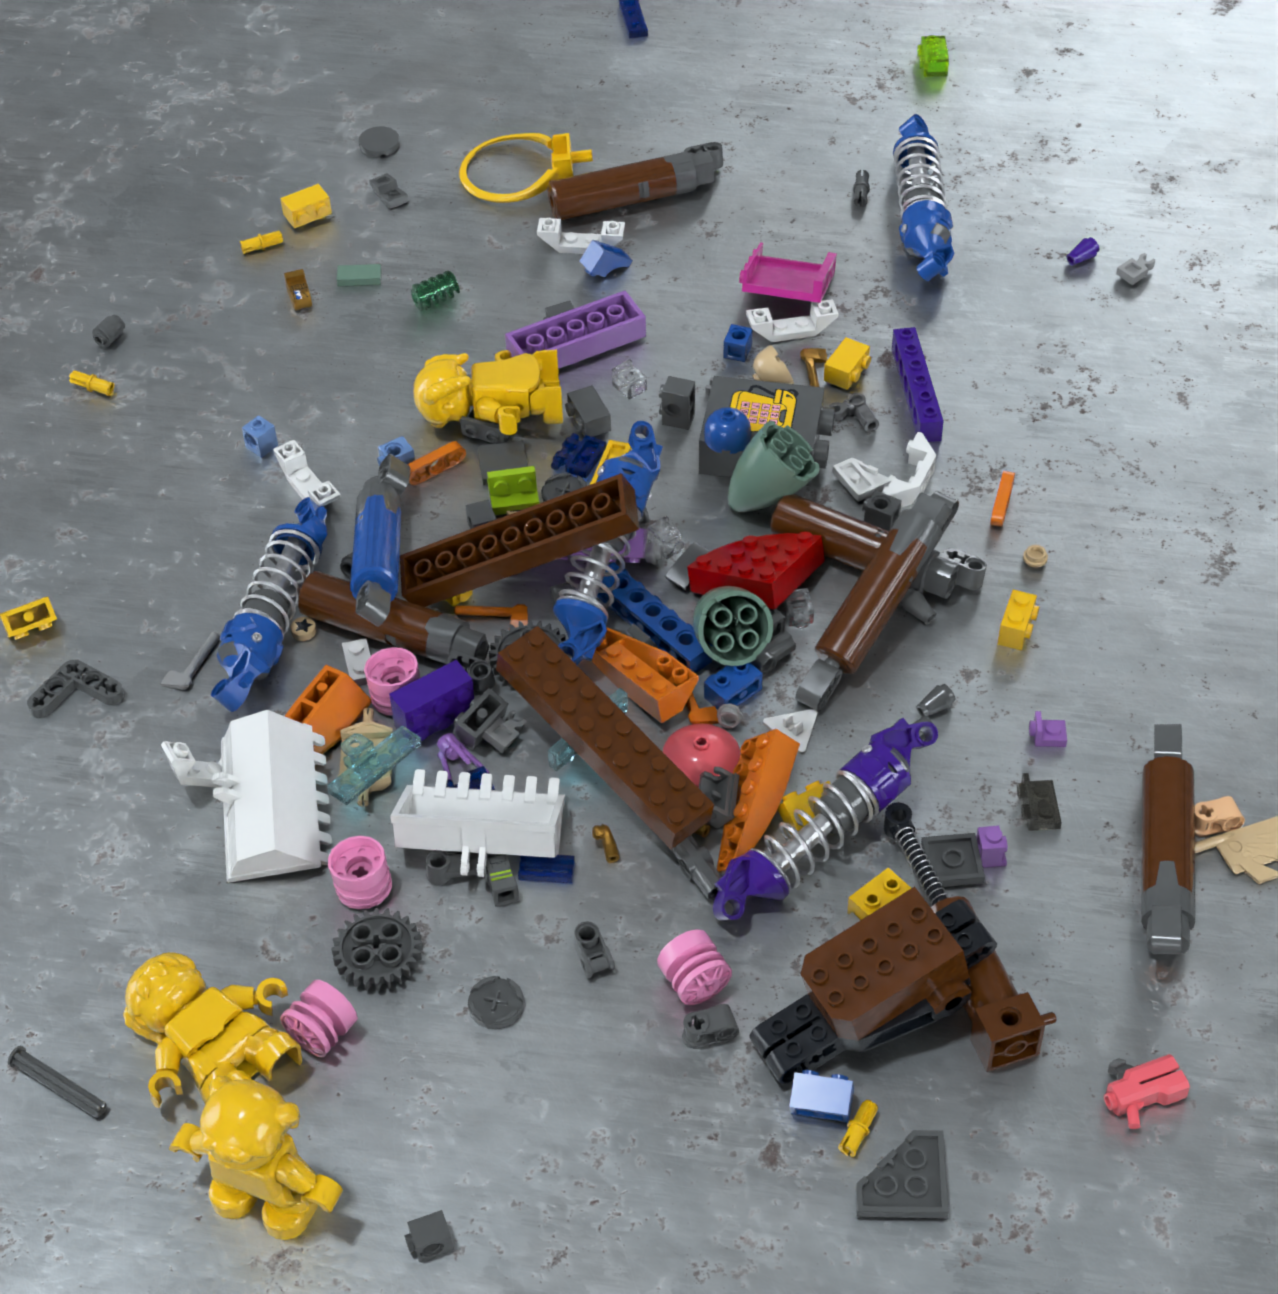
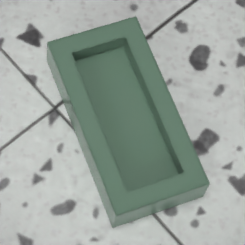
[337,264,382,286]

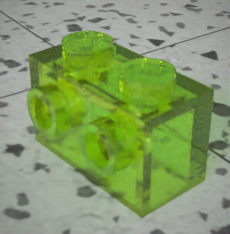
[917,35,949,77]

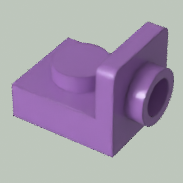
[1029,711,1067,747]

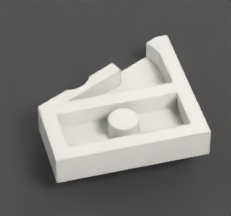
[832,457,897,502]

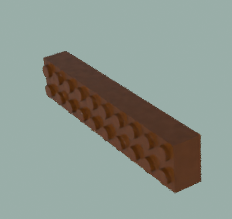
[400,473,639,607]
[496,626,715,850]

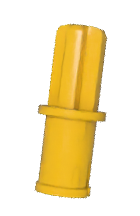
[240,230,283,254]
[69,370,115,396]
[838,1099,878,1157]

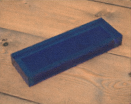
[619,0,648,39]

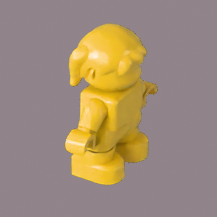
[413,349,563,435]
[123,952,302,1108]
[169,1076,343,1240]

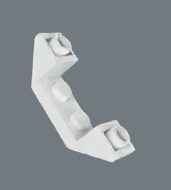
[537,218,625,254]
[746,299,838,342]
[882,432,936,508]
[273,440,341,507]
[161,741,222,788]

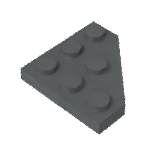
[856,1130,949,1218]

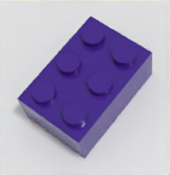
[389,660,474,746]

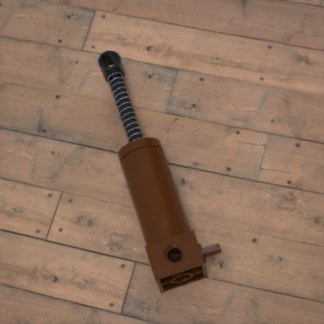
[884,802,1057,1072]

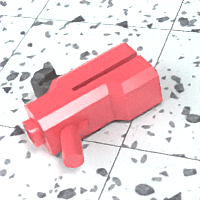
[1104,1054,1190,1129]

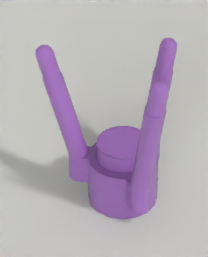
[437,733,490,786]

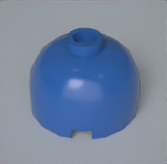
[704,407,752,454]

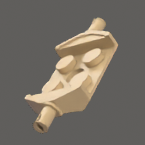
[337,708,394,807]

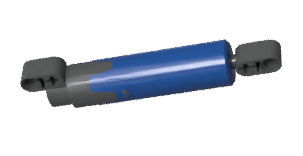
[350,454,410,627]

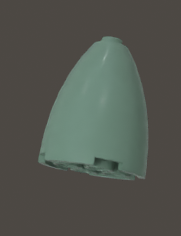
[728,421,819,512]
[693,586,773,666]

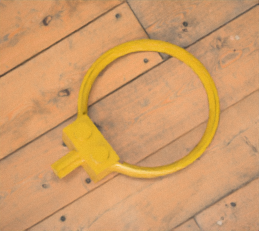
[459,133,593,203]

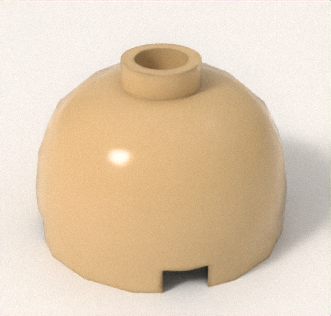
[752,345,794,384]

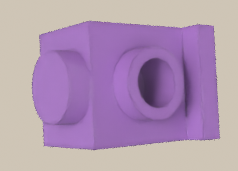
[976,825,1008,868]

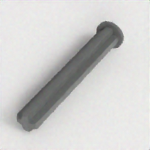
[7,1045,107,1118]

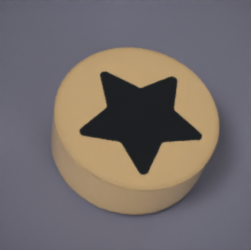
[290,617,316,641]

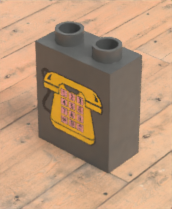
[699,376,835,487]

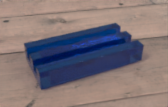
[518,855,575,883]

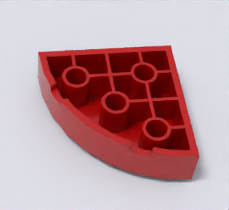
[687,532,825,609]

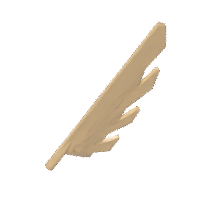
[1195,816,1278,884]

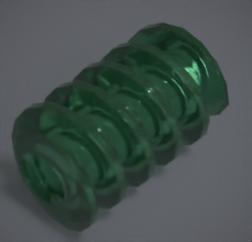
[411,270,460,312]

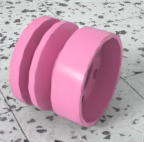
[364,647,420,716]
[328,836,392,910]
[657,929,732,1005]
[280,980,358,1057]

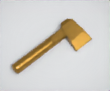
[800,348,828,387]

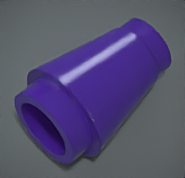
[1066,237,1100,266]

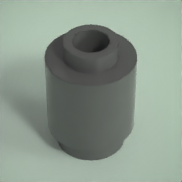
[92,315,125,347]

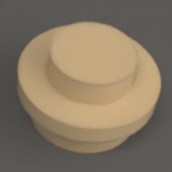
[1023,545,1048,567]

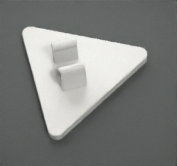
[763,709,818,754]

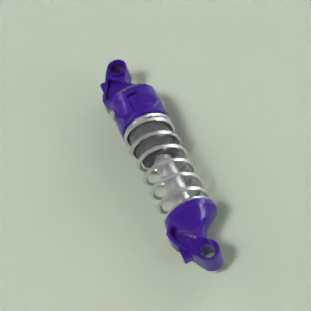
[713,718,938,922]

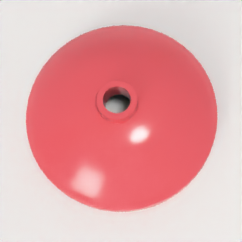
[663,724,740,788]

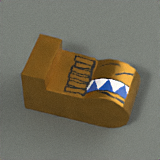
[284,269,312,311]

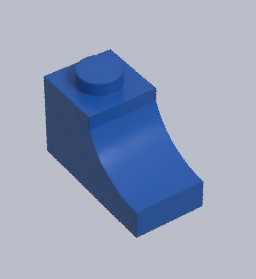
[580,240,633,277]

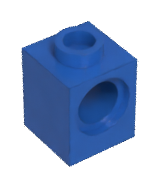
[723,324,753,362]

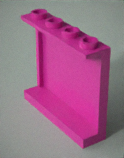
[739,242,837,303]

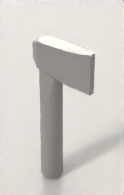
[160,632,220,690]

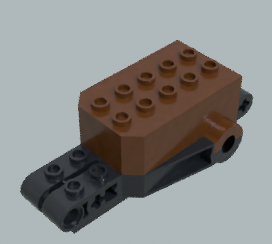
[749,886,997,1084]

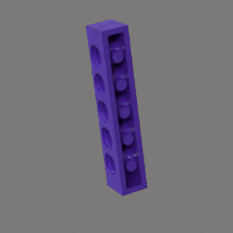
[891,327,944,442]

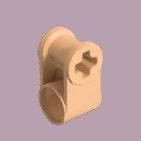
[1195,796,1245,837]

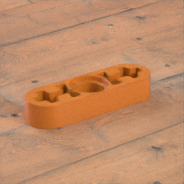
[408,441,466,485]
[990,470,1015,527]

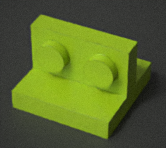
[487,466,540,515]

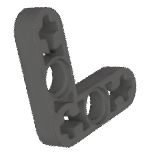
[27,659,125,718]

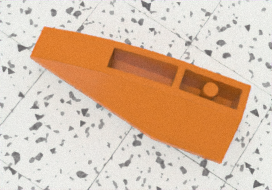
[592,627,699,723]
[285,665,372,754]
[717,729,800,875]

